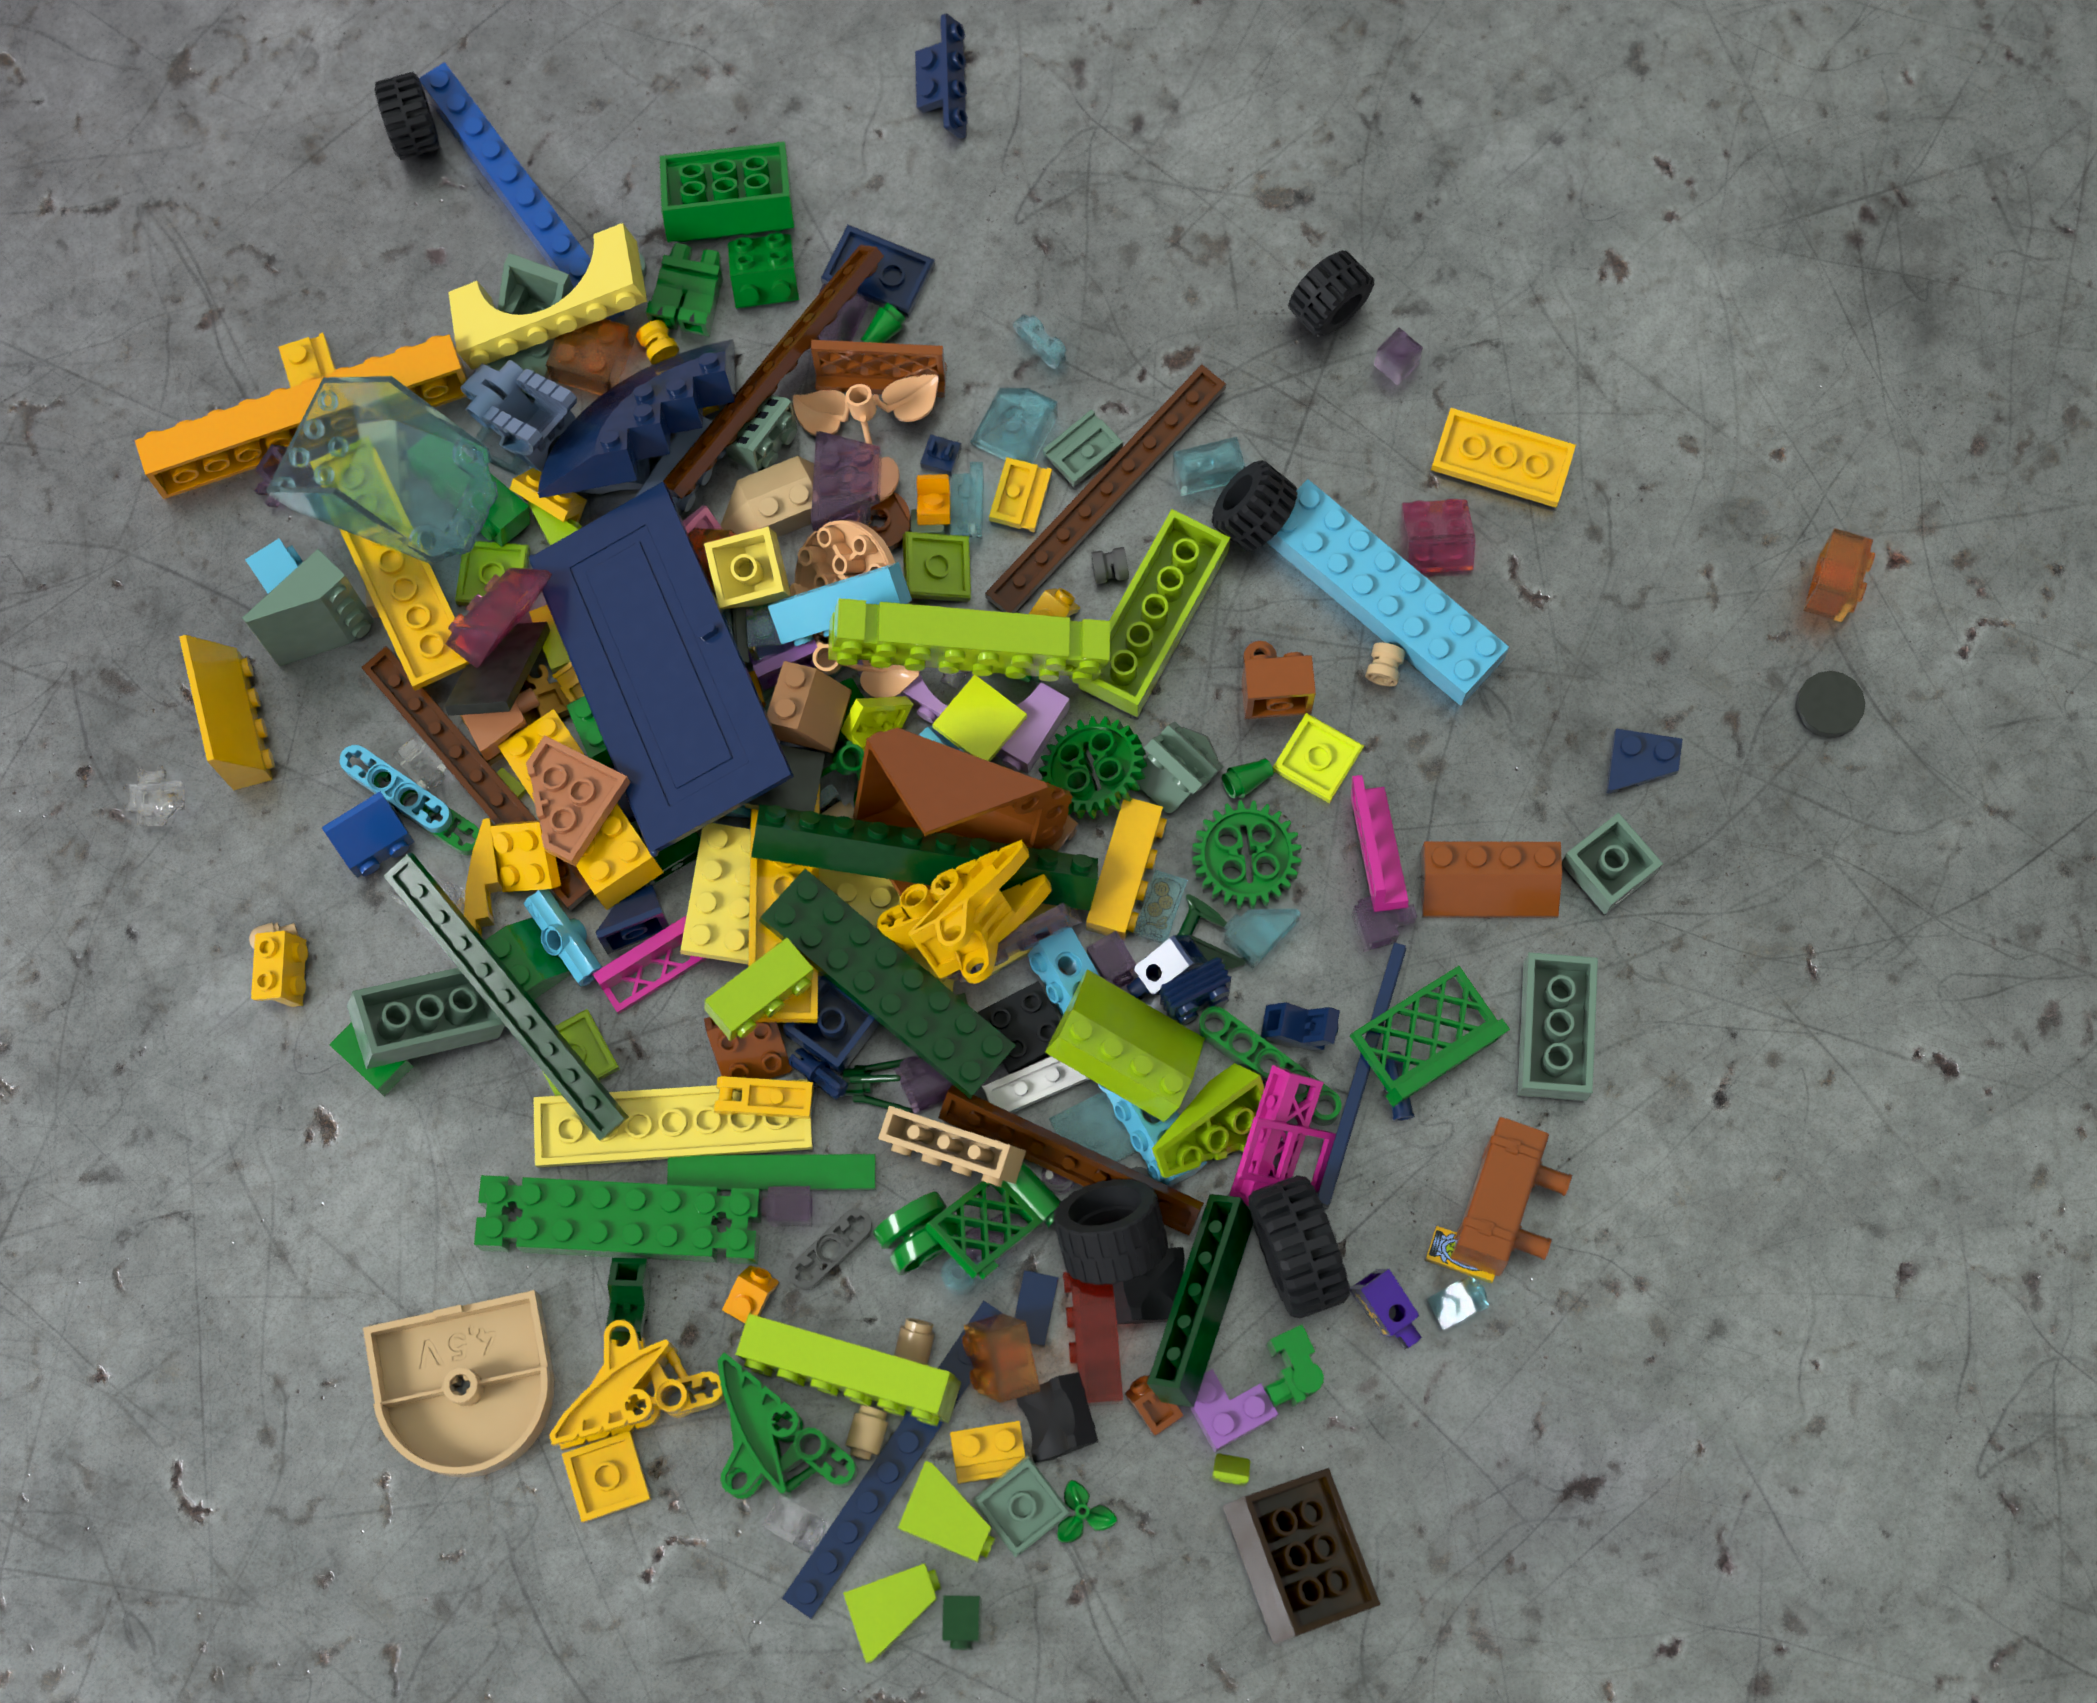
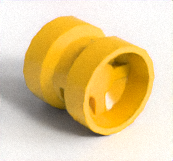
[636,320,679,365]

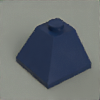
[595,885,669,954]

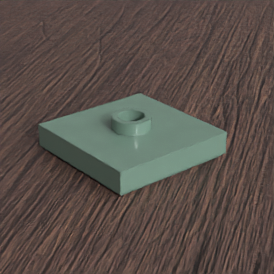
[971,1455,1072,1558]

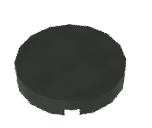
[1796,671,1865,738]

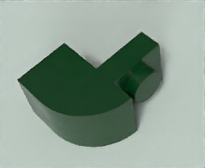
[605,1257,650,1341]

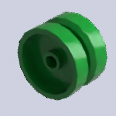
[873,1192,958,1275]

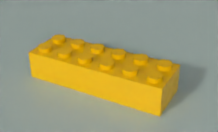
[498,709,664,910]

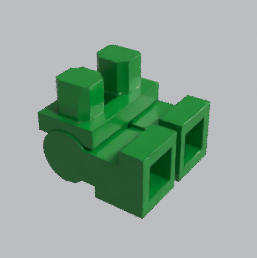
[1264,1324,1324,1407]

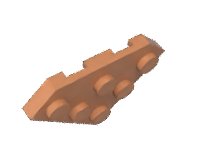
[526,735,630,866]

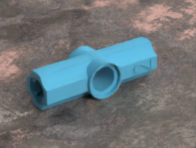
[523,889,602,987]

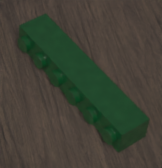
[1147,1194,1253,1407]

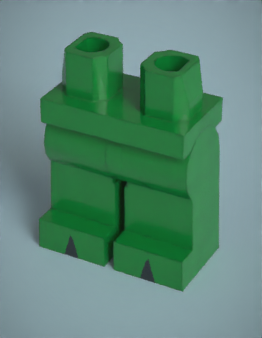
[645,243,723,337]

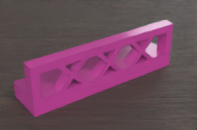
[1351,775,1409,912]
[593,915,708,1015]
[1229,1065,1324,1206]

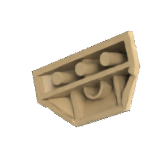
[721,456,852,538]

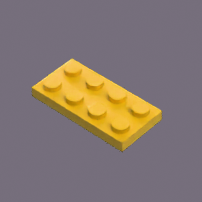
[1431,408,1576,508]

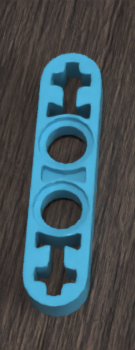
[339,745,452,833]

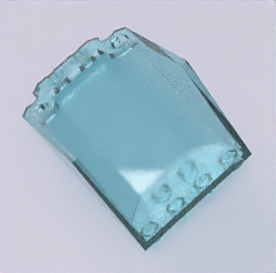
[266,376,499,564]

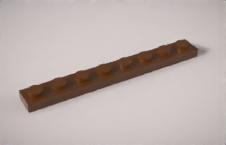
[938,1085,1204,1236]

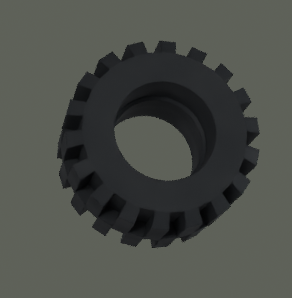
[375,71,439,160]
[1288,250,1375,337]
[1211,460,1298,551]

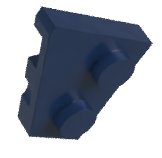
[1606,728,1683,794]

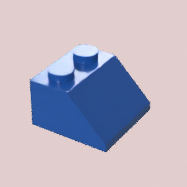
[321,791,415,878]

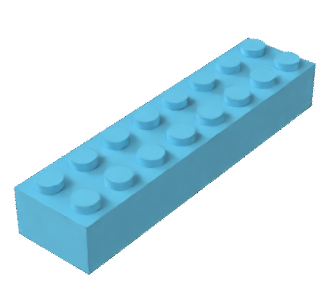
[1267,479,1509,706]

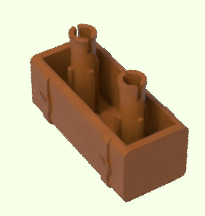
[1450,1117,1572,1276]

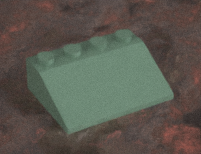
[242,549,375,666]

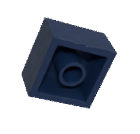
[783,975,881,1075]

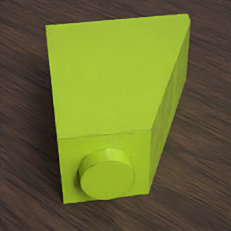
[898,1461,995,1563]
[843,1563,942,1664]

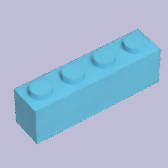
[768,562,912,646]

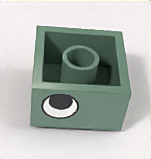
[1562,812,1663,915]

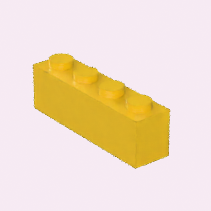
[1086,798,1167,941]

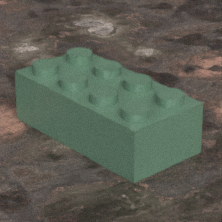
[1517,952,1598,1101]
[347,968,505,1069]

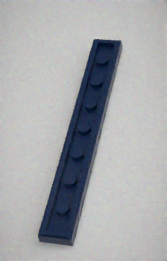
[1317,942,1407,1211]

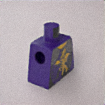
[1349,1269,1422,1349]

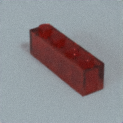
[1063,1272,1123,1407]

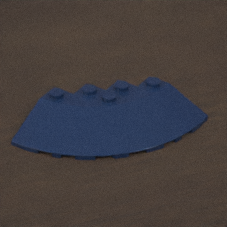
[538,339,735,498]

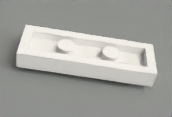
[982,1056,1090,1113]

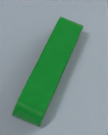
[1199,1006,1342,1126]

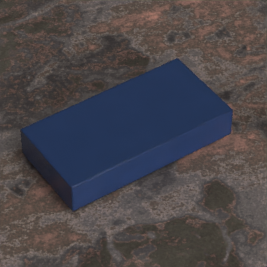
[1010,1270,1059,1348]

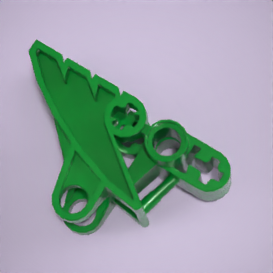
[717,1352,858,1499]

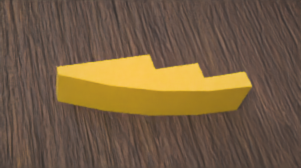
[464,818,502,938]

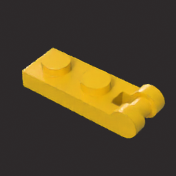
[714,1076,814,1119]

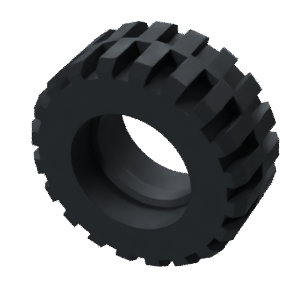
[1248,1175,1350,1319]

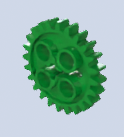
[1038,716,1148,819]
[1192,800,1302,910]

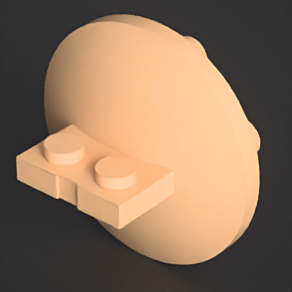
[795,520,895,644]

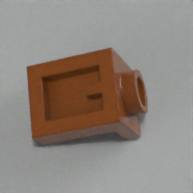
[1124,1375,1184,1436]

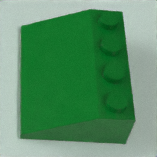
[660,141,795,243]

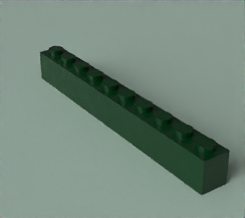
[751,804,1098,911]

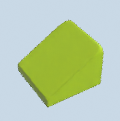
[1212,1453,1250,1486]

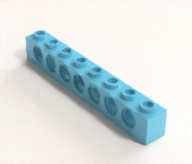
[1027,927,1207,1187]

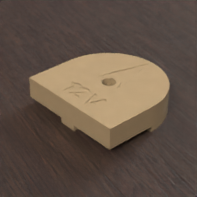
[363,1290,554,1478]

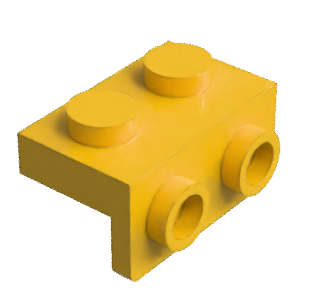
[510,468,587,523]
[251,931,308,1007]

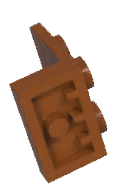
[704,1017,792,1079]

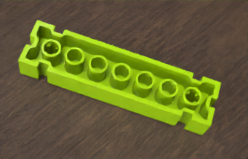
[828,598,1110,684]

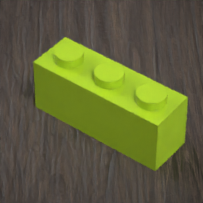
[704,937,814,1041]

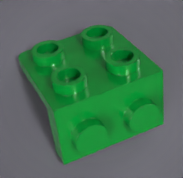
[728,233,799,308]

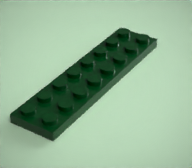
[759,868,1016,1099]

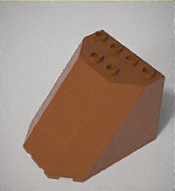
[853,727,1072,897]

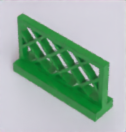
[1349,965,1510,1107]

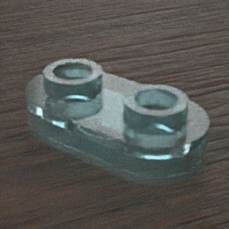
[1013,314,1067,369]

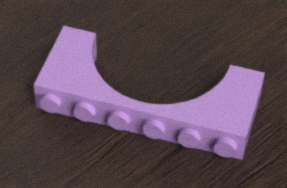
[858,660,1070,774]

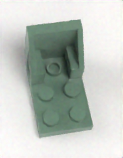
[487,253,574,401]

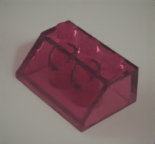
[445,567,553,669]

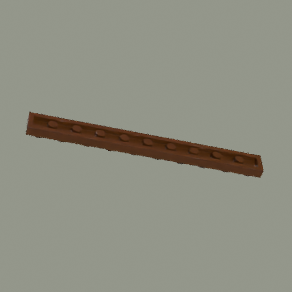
[663,245,884,499]
[985,364,1226,613]
[361,646,592,911]

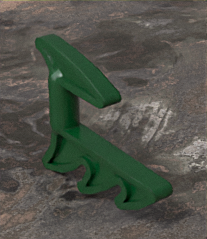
[1177,894,1246,970]

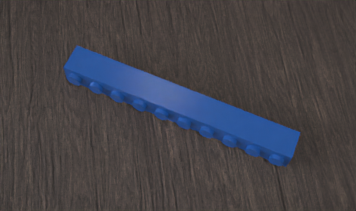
[419,62,625,331]

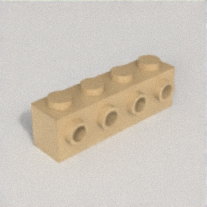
[878,1106,1026,1187]

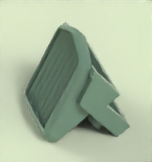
[1136,722,1224,813]

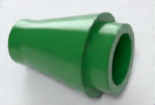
[860,303,906,343]
[1221,758,1274,798]

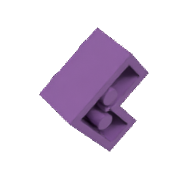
[1190,1369,1279,1453]

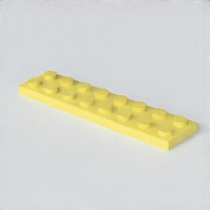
[533,1079,813,1168]

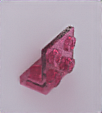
[1402,499,1476,573]

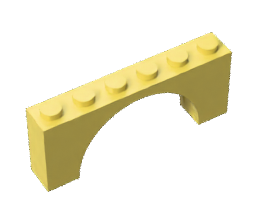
[448,223,647,370]

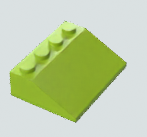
[1045,969,1205,1122]

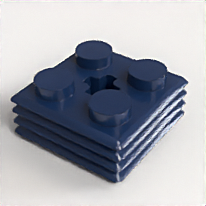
[1160,957,1232,1025]

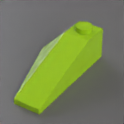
[1152,1063,1264,1178]

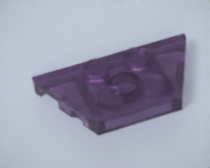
[811,431,882,531]

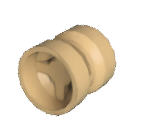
[1365,642,1406,686]

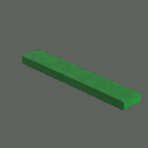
[667,1154,876,1192]

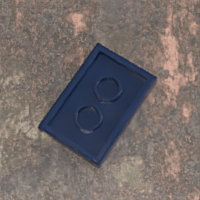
[821,225,935,318]

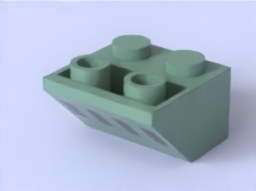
[725,395,797,473]

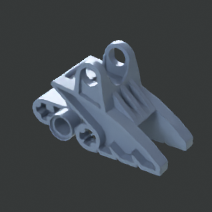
[460,360,577,472]

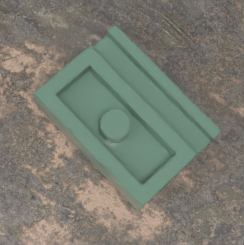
[1043,409,1123,487]

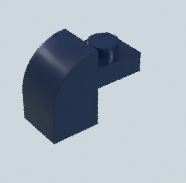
[1261,1002,1340,1050]

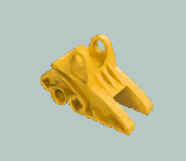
[877,840,1052,984]
[549,1320,725,1451]

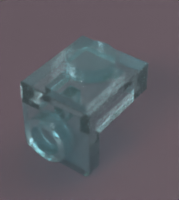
[1427,1276,1489,1330]

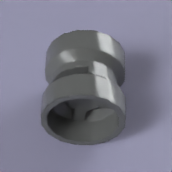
[1091,547,1129,584]

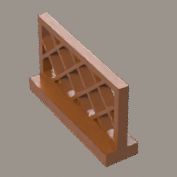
[811,340,947,398]

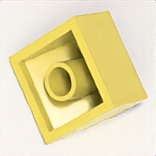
[704,527,791,609]

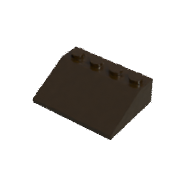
[1223,1468,1381,1644]

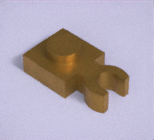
[524,664,570,719]

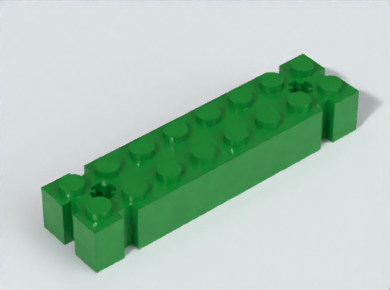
[474,1175,763,1265]

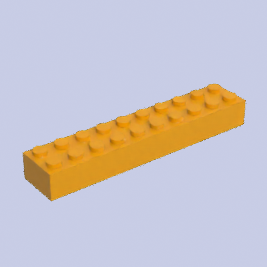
[135,334,468,499]

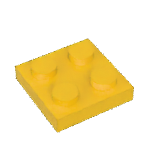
[490,820,561,892]
[562,1431,652,1523]

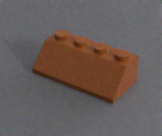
[1420,841,1562,918]

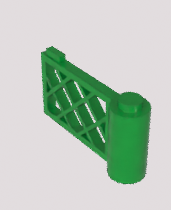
[924,1162,1061,1279]

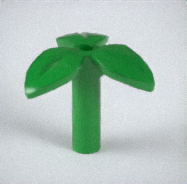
[1057,1480,1117,1543]

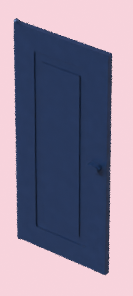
[529,481,794,857]

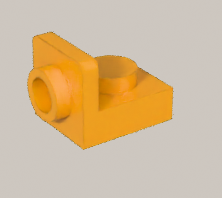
[916,474,951,525]

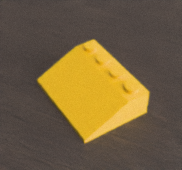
[179,635,275,790]

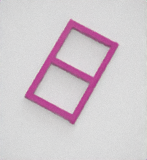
[1236,1117,1336,1193]

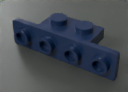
[915,13,968,139]

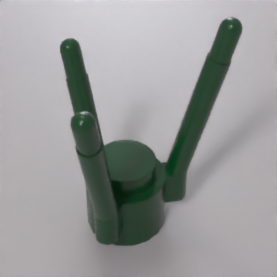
[842,1056,924,1113]

